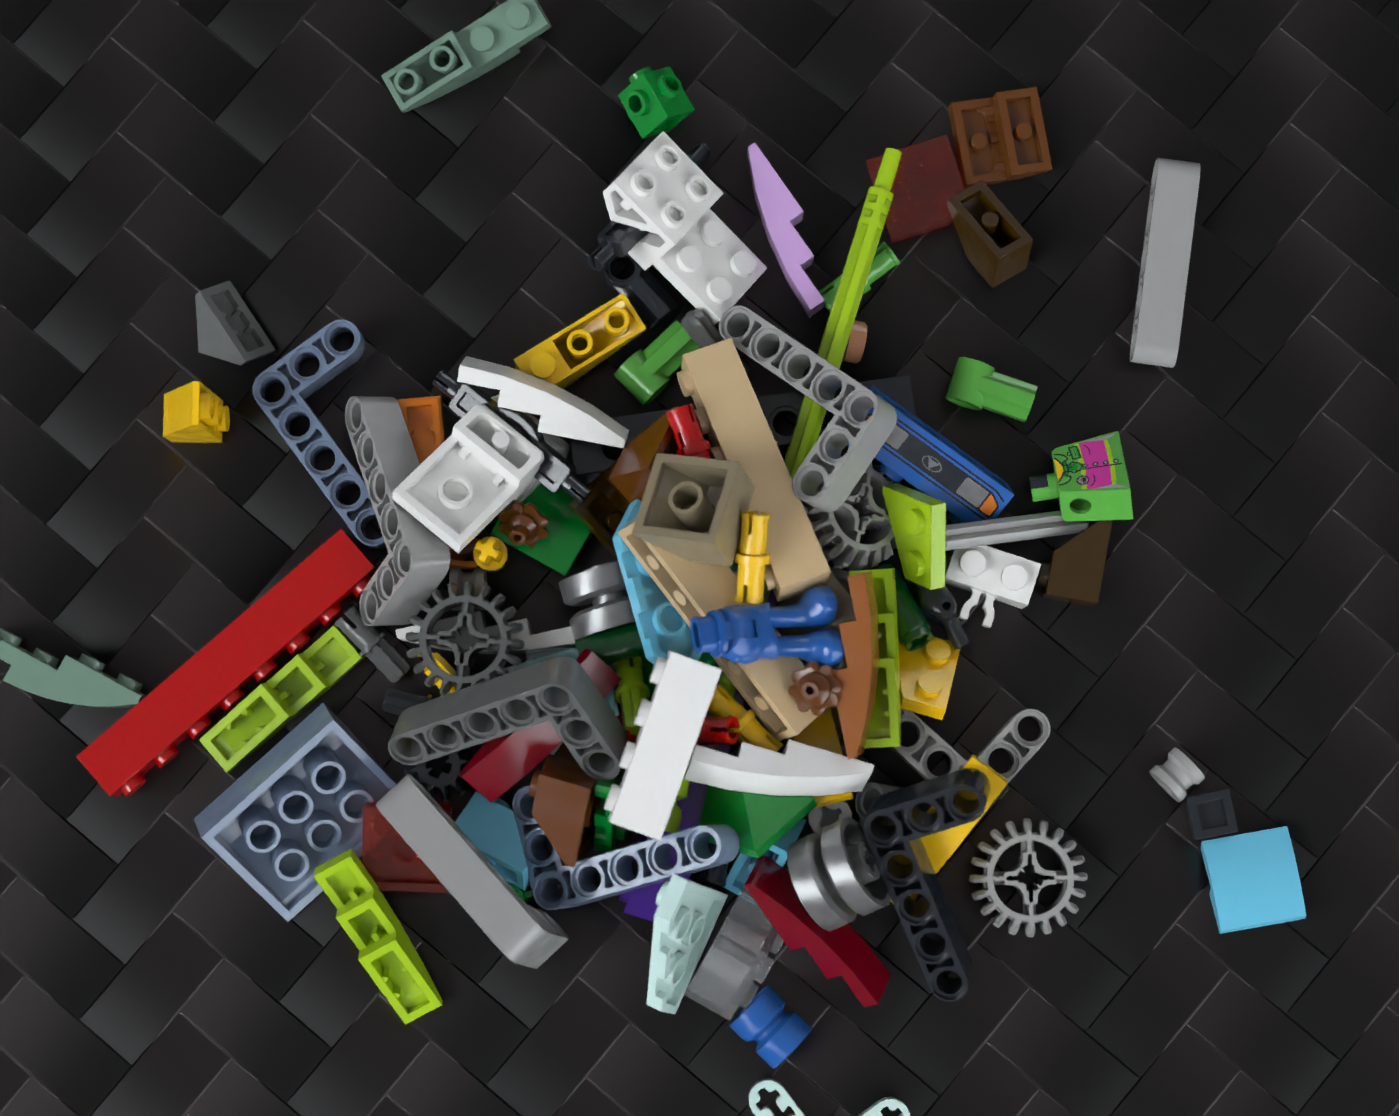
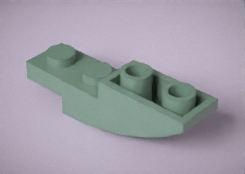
[381,0,552,113]
[0,628,146,708]

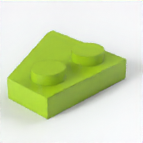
[882,483,946,590]

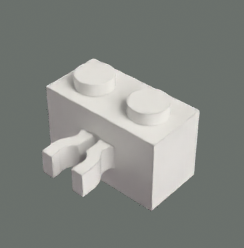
[945,545,1041,628]

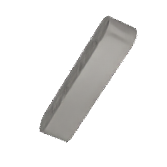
[1130,158,1201,368]

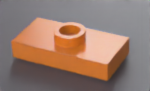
[398,396,445,464]

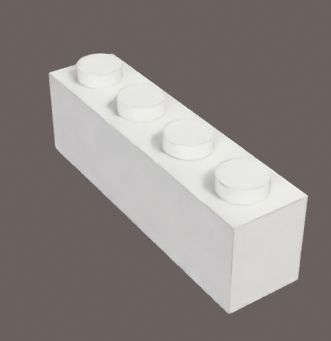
[603,650,722,841]

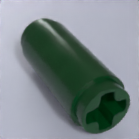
[875,564,933,651]
[575,622,645,665]

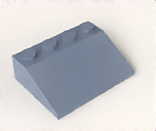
[194,703,397,922]

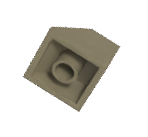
[632,453,755,567]

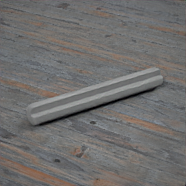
[945,510,1089,551]

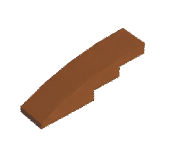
[833,571,879,759]

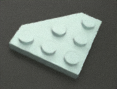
[646,874,728,1014]

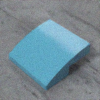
[1200,826,1306,934]

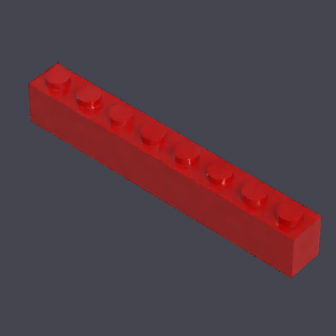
[76,529,378,797]

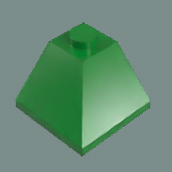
[699,748,817,858]

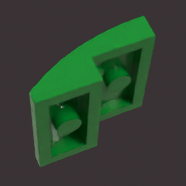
[490,483,592,577]

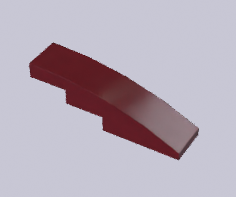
[459,648,621,803]
[744,855,891,1007]

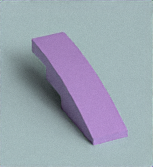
[747,142,825,317]

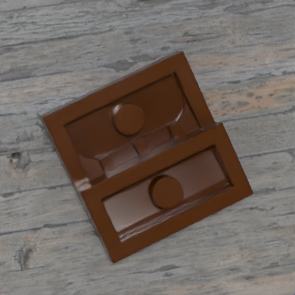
[948,87,1053,189]

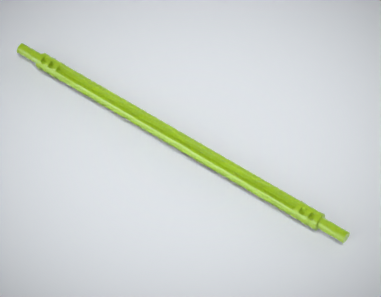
[709,148,902,717]

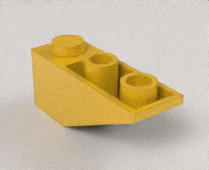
[513,292,646,389]
[163,381,230,443]

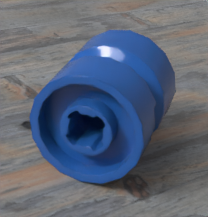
[729,985,812,1069]

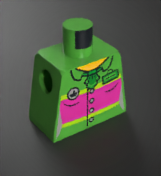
[1029,431,1133,522]

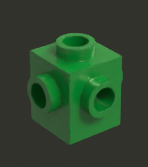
[618,66,695,139]

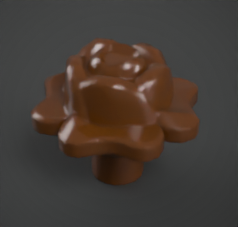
[498,501,549,547]
[788,661,842,716]

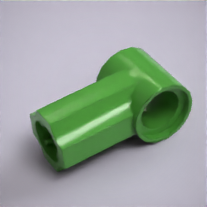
[614,320,700,406]
[945,357,1038,422]

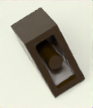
[947,180,1033,288]
[1037,520,1113,606]

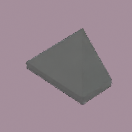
[195,280,276,366]

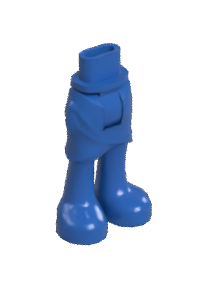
[690,586,844,669]

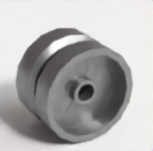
[558,560,636,639]
[787,817,891,932]

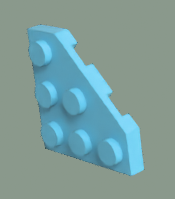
[612,499,738,664]

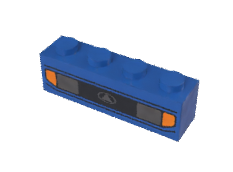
[847,385,1014,524]

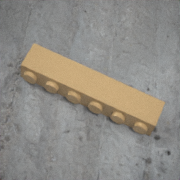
[677,338,831,602]
[617,516,818,741]

